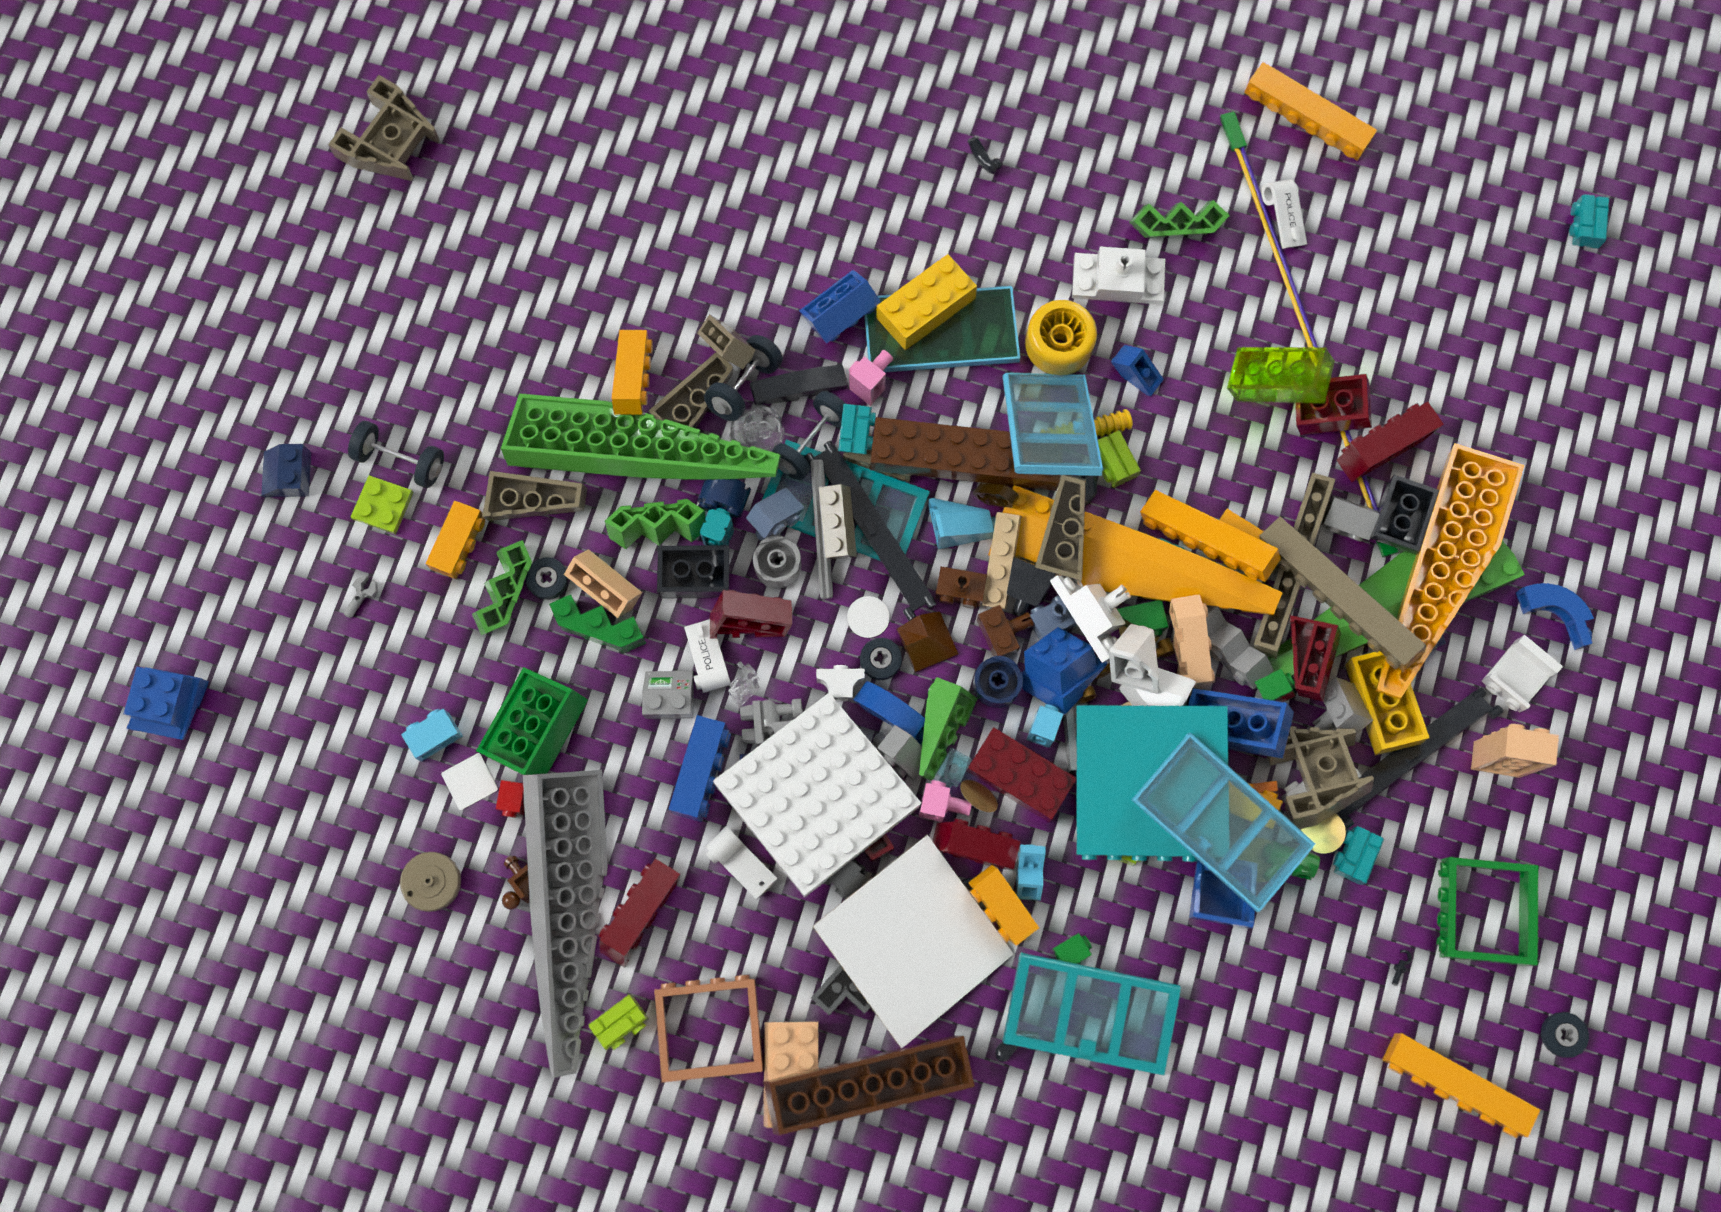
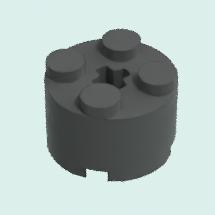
[824,859,873,899]

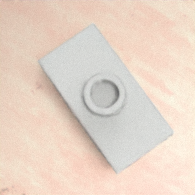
[816,665,865,701]

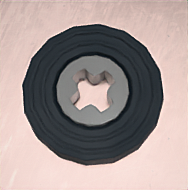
[526,557,568,600]
[860,638,902,680]
[1541,1012,1589,1058]

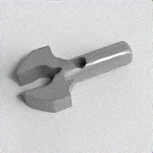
[344,576,378,618]

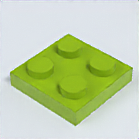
[351,475,414,535]

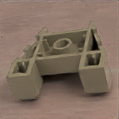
[328,75,440,181]
[1267,726,1374,829]

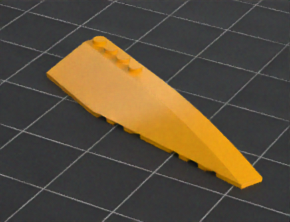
[1376,443,1525,699]
[988,485,1283,615]

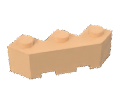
[1169,595,1215,696]

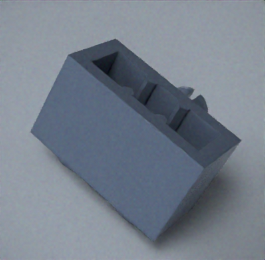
[746,487,804,541]
[1029,595,1078,640]

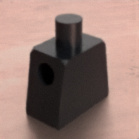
[1007,556,1059,615]

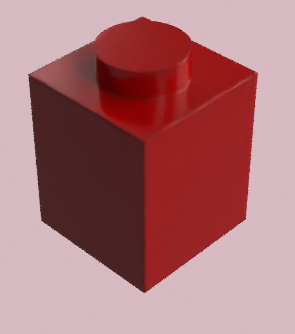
[496,780,525,818]

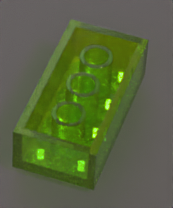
[1227,347,1335,403]

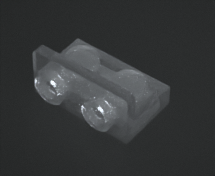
[728,661,760,707]

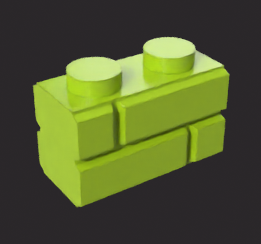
[1098,431,1141,488]
[588,994,649,1050]

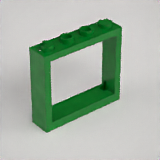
[1436,857,1538,966]

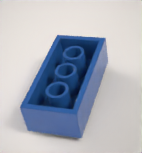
[1188,688,1294,759]
[669,715,731,822]

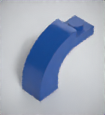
[1516,583,1594,650]
[853,681,925,747]

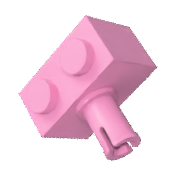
[849,350,893,406]
[918,780,971,822]

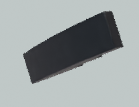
[750,364,848,405]

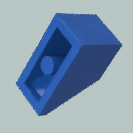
[1111,345,1164,396]

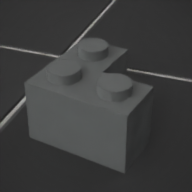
[811,965,871,1015]

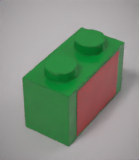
[1255,669,1297,702]

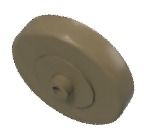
[400,852,461,912]

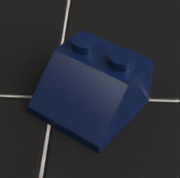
[261,444,311,497]

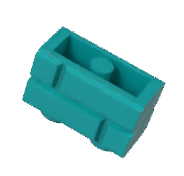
[1569,194,1609,249]
[838,404,876,455]
[700,508,735,545]
[1333,826,1384,885]

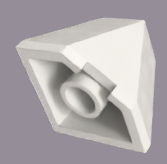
[1109,624,1159,694]
[1119,668,1196,706]

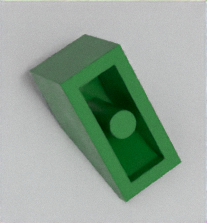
[1117,600,1168,638]

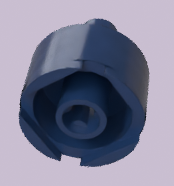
[697,479,751,520]
[973,656,1023,708]

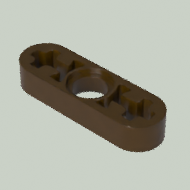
[973,483,1019,508]

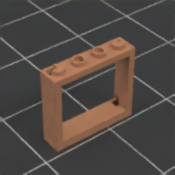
[655,975,764,1082]

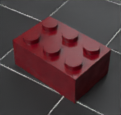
[1295,374,1372,435]

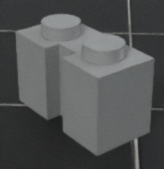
[1323,495,1380,541]

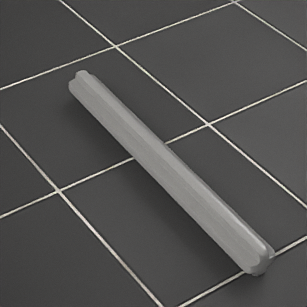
[811,460,833,599]

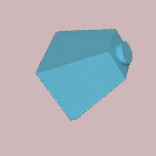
[928,498,996,549]

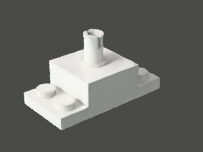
[1072,247,1165,305]
[1050,575,1131,663]

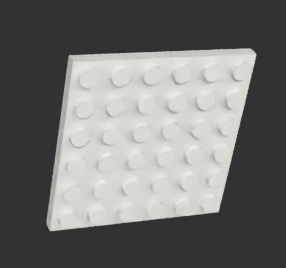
[713,693,921,897]

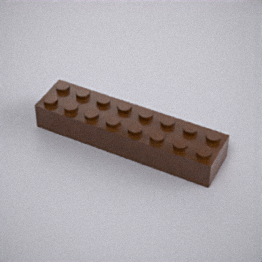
[870,417,1063,491]
[763,1035,975,1135]

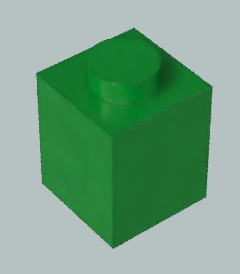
[1051,933,1092,964]

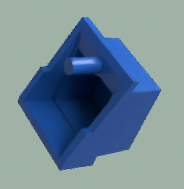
[1021,627,1107,715]
[123,667,209,740]
[1189,859,1257,929]

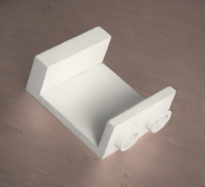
[1482,635,1563,712]

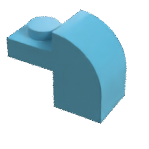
[1016,845,1045,900]

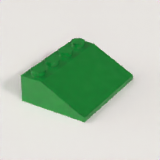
[476,667,588,775]

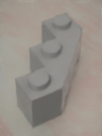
[1206,605,1274,689]

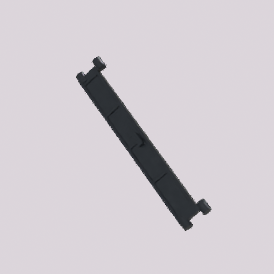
[804,441,937,621]
[1336,688,1504,830]

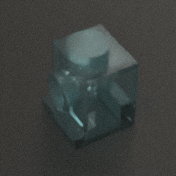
[936,747,972,788]

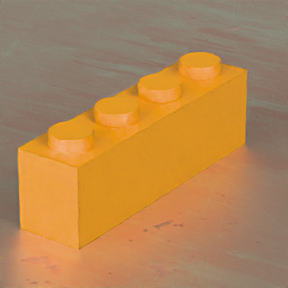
[611,330,653,415]

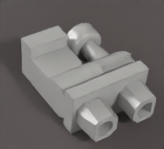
[740,699,803,747]

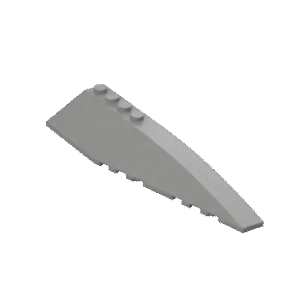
[523,770,608,1078]

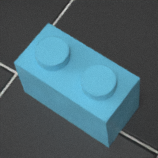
[1026,704,1063,748]
[401,709,463,762]

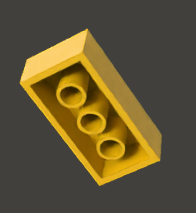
[877,254,977,350]
[1345,651,1429,755]

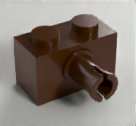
[935,566,987,609]
[976,605,1034,657]

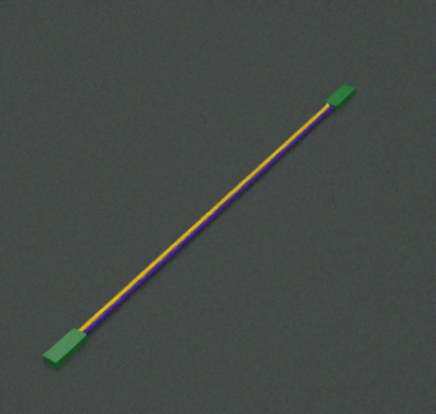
[1220,111,1398,558]

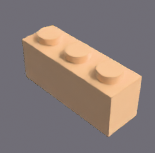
[564,549,642,618]

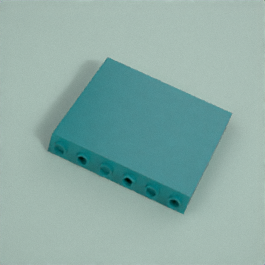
[1077,705,1229,862]

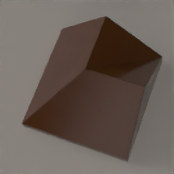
[897,611,959,672]

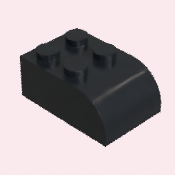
[1370,474,1439,555]
[657,545,729,599]

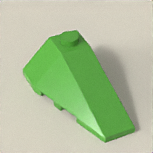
[919,677,978,781]

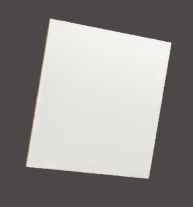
[813,835,1013,1048]

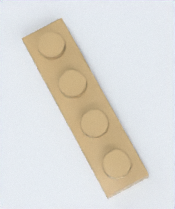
[982,512,1022,609]

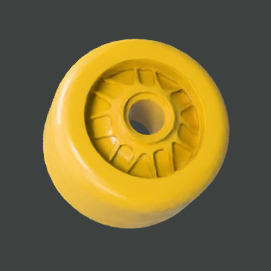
[1025,300,1097,376]

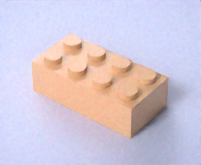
[1471,724,1559,778]
[764,1022,818,1128]

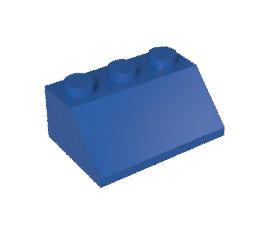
[799,270,881,344]

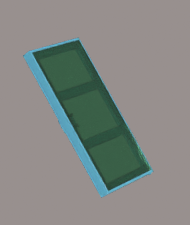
[864,286,1020,372]

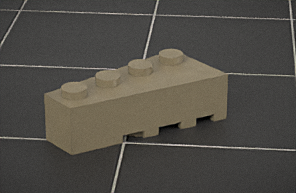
[648,352,733,428]
[482,471,588,521]
[1035,475,1086,581]

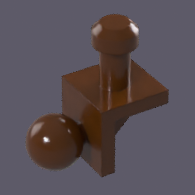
[502,855,530,910]

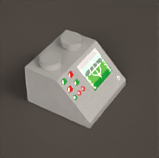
[642,671,694,719]

